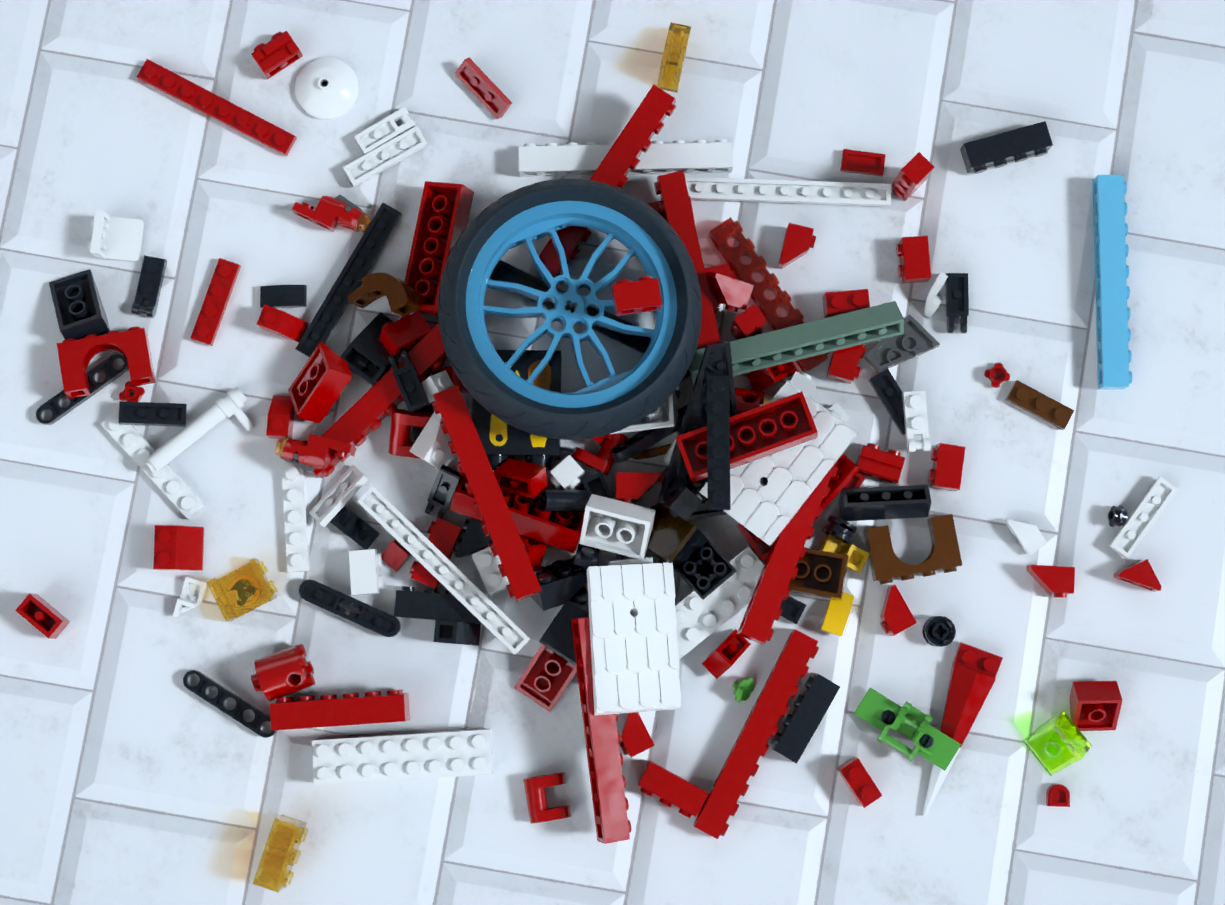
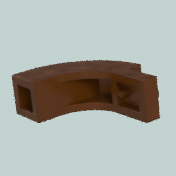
[347,272,421,317]

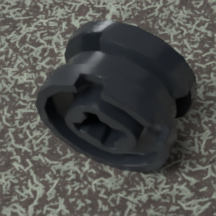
[822,515,857,544]
[922,616,956,647]

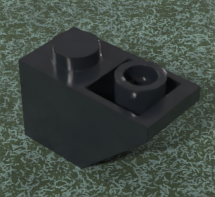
[454,517,492,559]
[434,620,481,646]

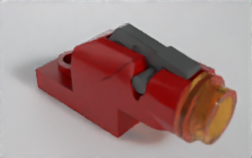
[292,195,371,233]
[275,434,357,472]

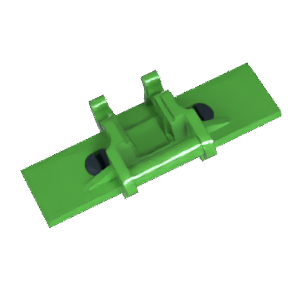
[854,687,961,771]

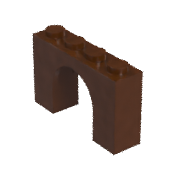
[864,514,962,585]

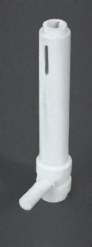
[145,387,254,472]

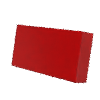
[840,149,886,177]

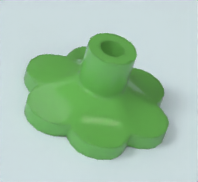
[733,677,755,702]

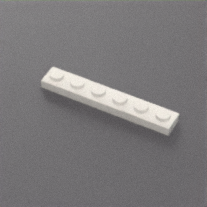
[101,410,205,519]
[280,442,310,573]

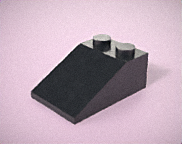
[49,269,110,340]
[539,588,589,666]

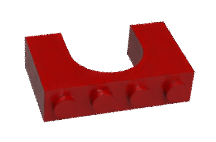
[56,327,156,399]

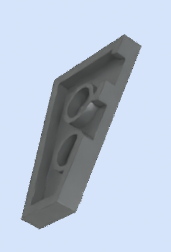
[864,314,940,373]

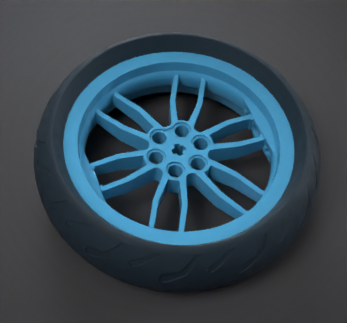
[438,179,702,440]

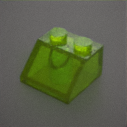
[1023,711,1092,776]

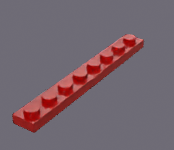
[137,59,297,156]

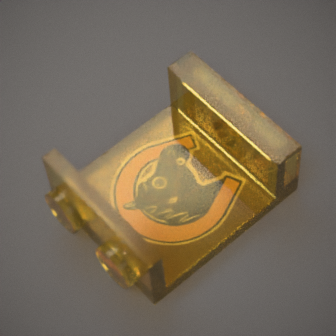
[207,558,278,622]

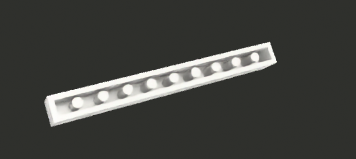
[519,139,733,177]

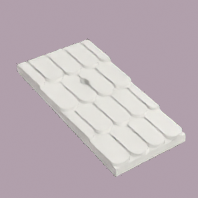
[700,381,859,546]
[587,562,681,715]

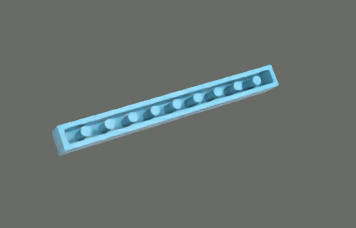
[1092,175,1132,390]

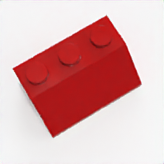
[288,342,352,424]

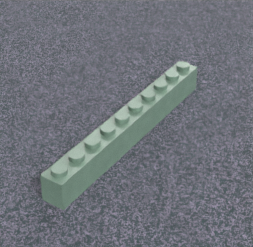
[688,301,904,385]

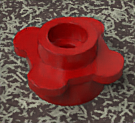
[984,363,1010,388]
[119,381,145,402]

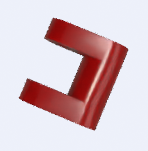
[388,409,432,459]
[571,433,627,475]
[523,772,572,824]

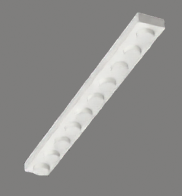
[685,177,891,207]
[357,486,530,655]

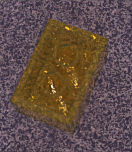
[253,815,308,892]

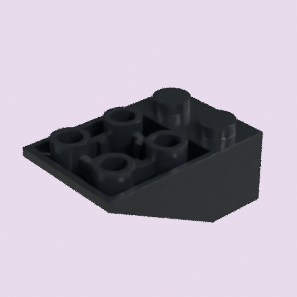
[340,312,401,387]
[668,525,737,600]
[531,555,599,611]

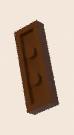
[1006,380,1074,430]

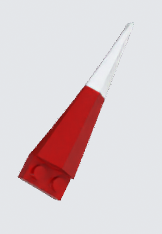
[922,642,1003,817]

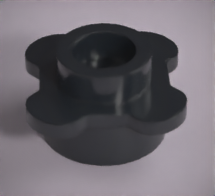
[1108,505,1128,527]

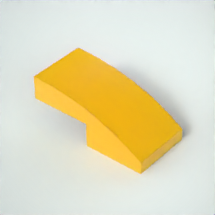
[819,534,869,573]
[820,592,854,637]

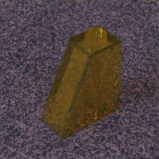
[657,22,691,92]

